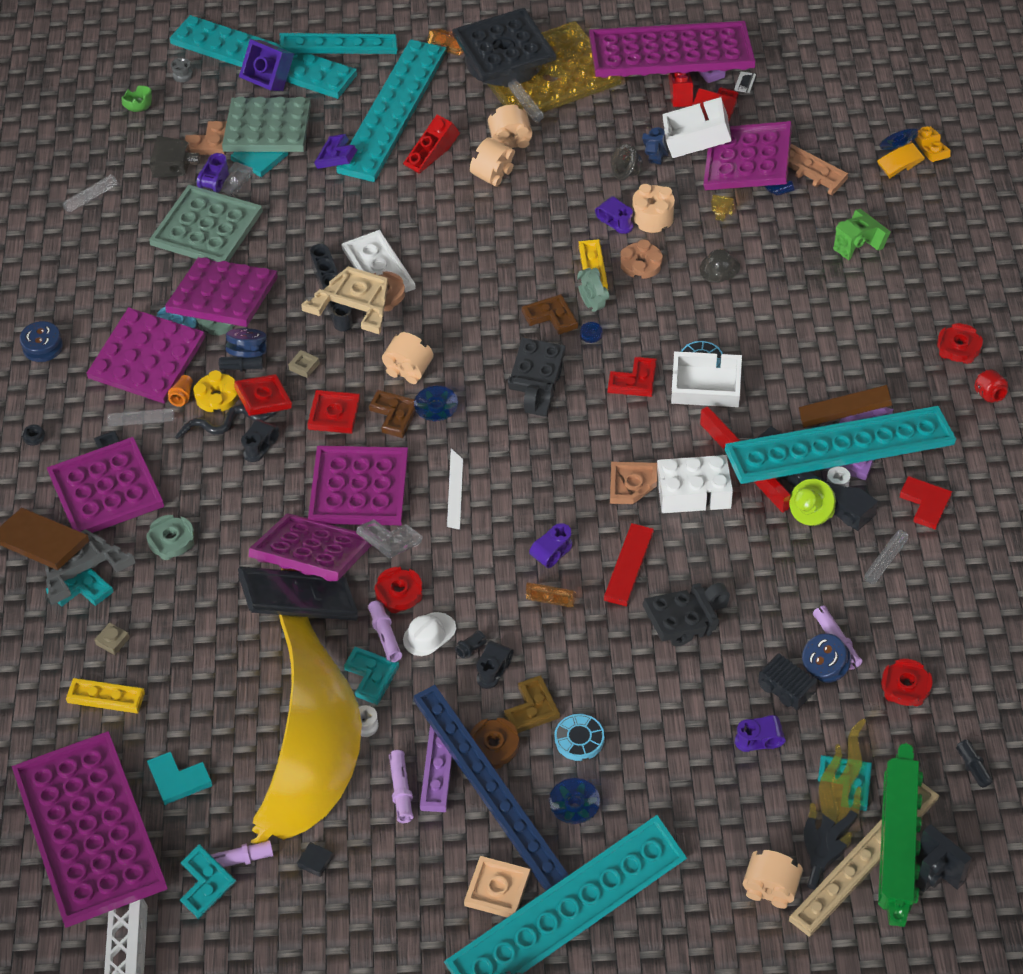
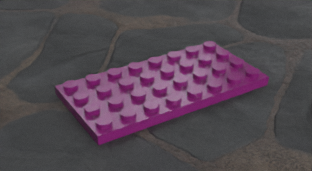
[589,21,755,78]
[12,731,168,928]

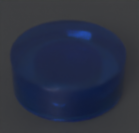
[580,322,602,343]

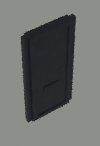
[238,566,358,621]

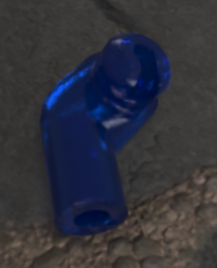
[764,181,795,195]

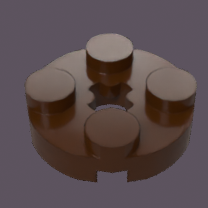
[470,718,520,769]

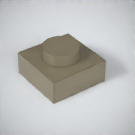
[288,350,320,378]
[94,622,130,655]

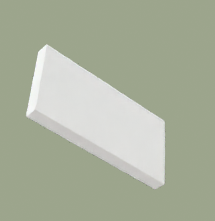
[342,230,416,293]

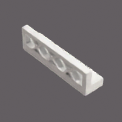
[104,899,148,974]

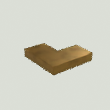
[504,675,560,733]

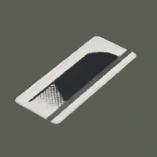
[734,71,756,93]

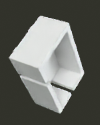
[662,97,731,158]
[671,352,742,407]
[657,455,733,513]

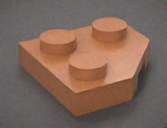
[610,462,657,504]

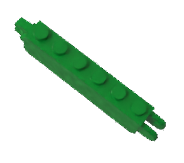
[878,743,923,927]

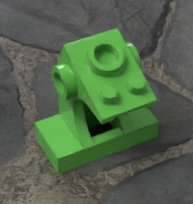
[833,209,891,260]

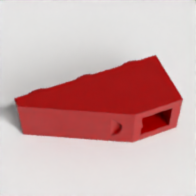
[668,72,693,107]
[403,114,460,174]

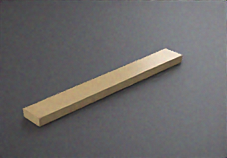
[789,783,939,937]

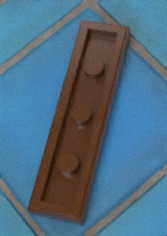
[799,385,892,428]

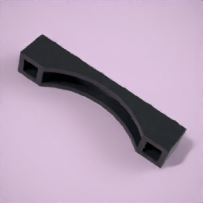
[757,426,878,531]

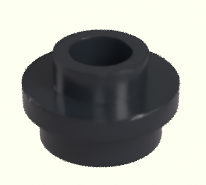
[22,424,46,446]

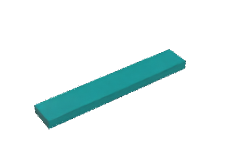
[279,33,397,54]

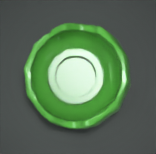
[121,85,152,112]

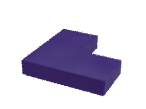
[314,134,357,169]

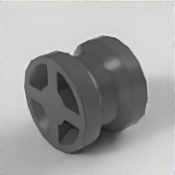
[171,58,192,83]

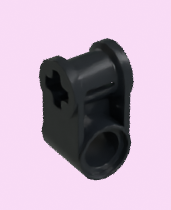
[241,419,279,462]
[476,640,514,689]

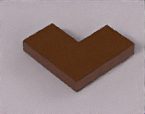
[522,294,578,335]
[369,390,419,438]

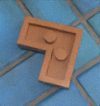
[184,121,227,155]

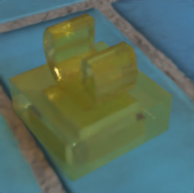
[711,194,734,221]

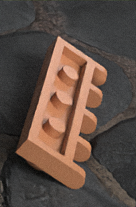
[788,144,848,195]

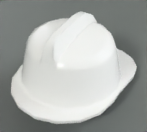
[403,612,456,656]

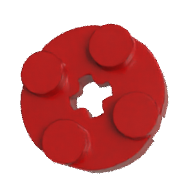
[937,323,983,364]
[374,567,423,613]
[881,659,932,706]

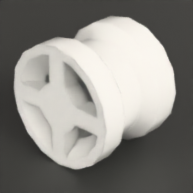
[827,466,850,487]
[359,705,378,737]

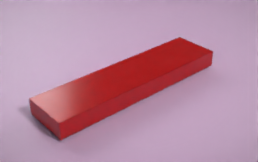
[604,523,654,607]

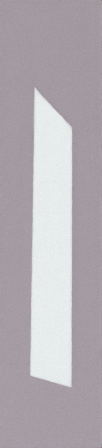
[447,449,463,529]

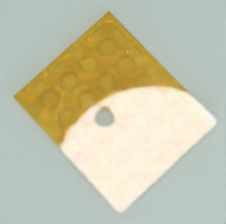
[487,21,622,118]

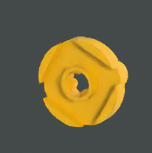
[193,370,239,412]

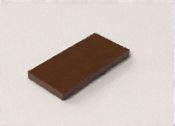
[0,507,90,570]

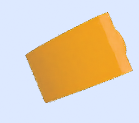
[912,126,950,162]
[877,143,925,179]

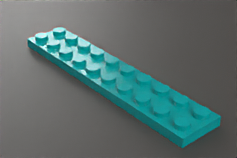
[170,15,357,99]
[336,39,447,182]
[725,406,956,484]
[444,815,687,974]

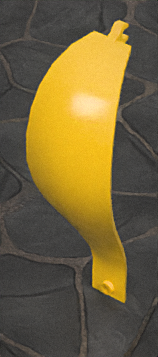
[251,568,362,844]

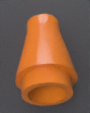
[168,375,193,407]

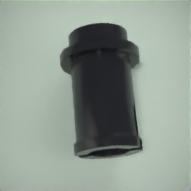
[455,630,487,659]

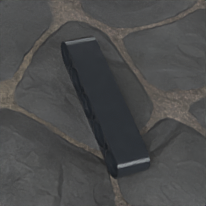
[310,244,353,331]

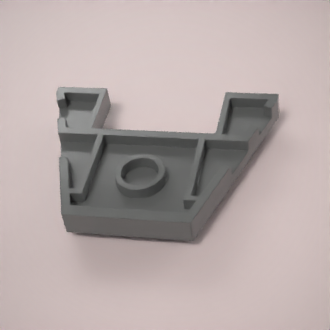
[45,529,136,605]

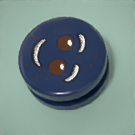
[20,321,63,362]
[226,328,267,358]
[802,633,851,682]

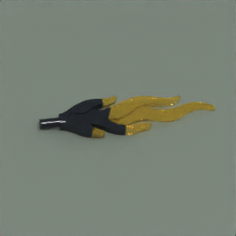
[804,719,866,890]

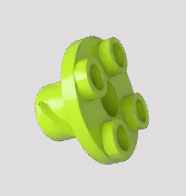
[789,479,836,526]

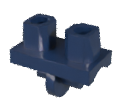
[642,127,669,164]

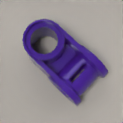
[197,153,229,193]
[595,197,634,234]
[529,523,572,568]
[735,715,786,752]

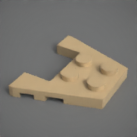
[302,266,388,334]

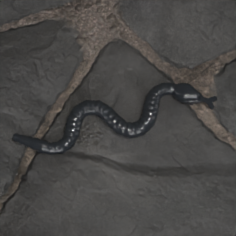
[175,405,277,439]

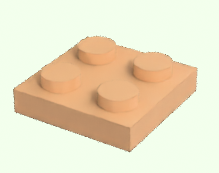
[464,856,530,917]

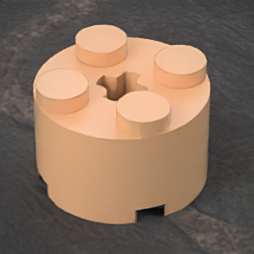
[488,105,532,148]
[470,137,515,187]
[632,184,675,233]
[382,332,434,384]
[743,850,803,909]

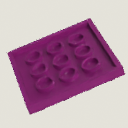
[703,121,792,190]
[165,257,278,327]
[86,307,206,404]
[47,437,164,533]
[308,446,408,526]
[248,513,374,581]

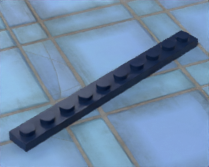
[413,685,569,891]

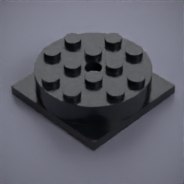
[452,8,556,87]

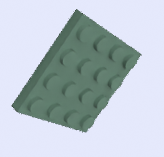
[222,97,311,152]
[149,185,263,262]

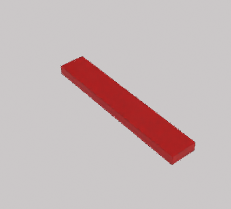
[700,406,791,513]

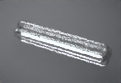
[508,79,543,123]
[62,175,117,213]
[107,408,174,427]
[864,530,908,584]

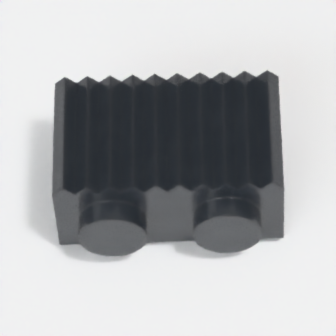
[758,653,817,710]

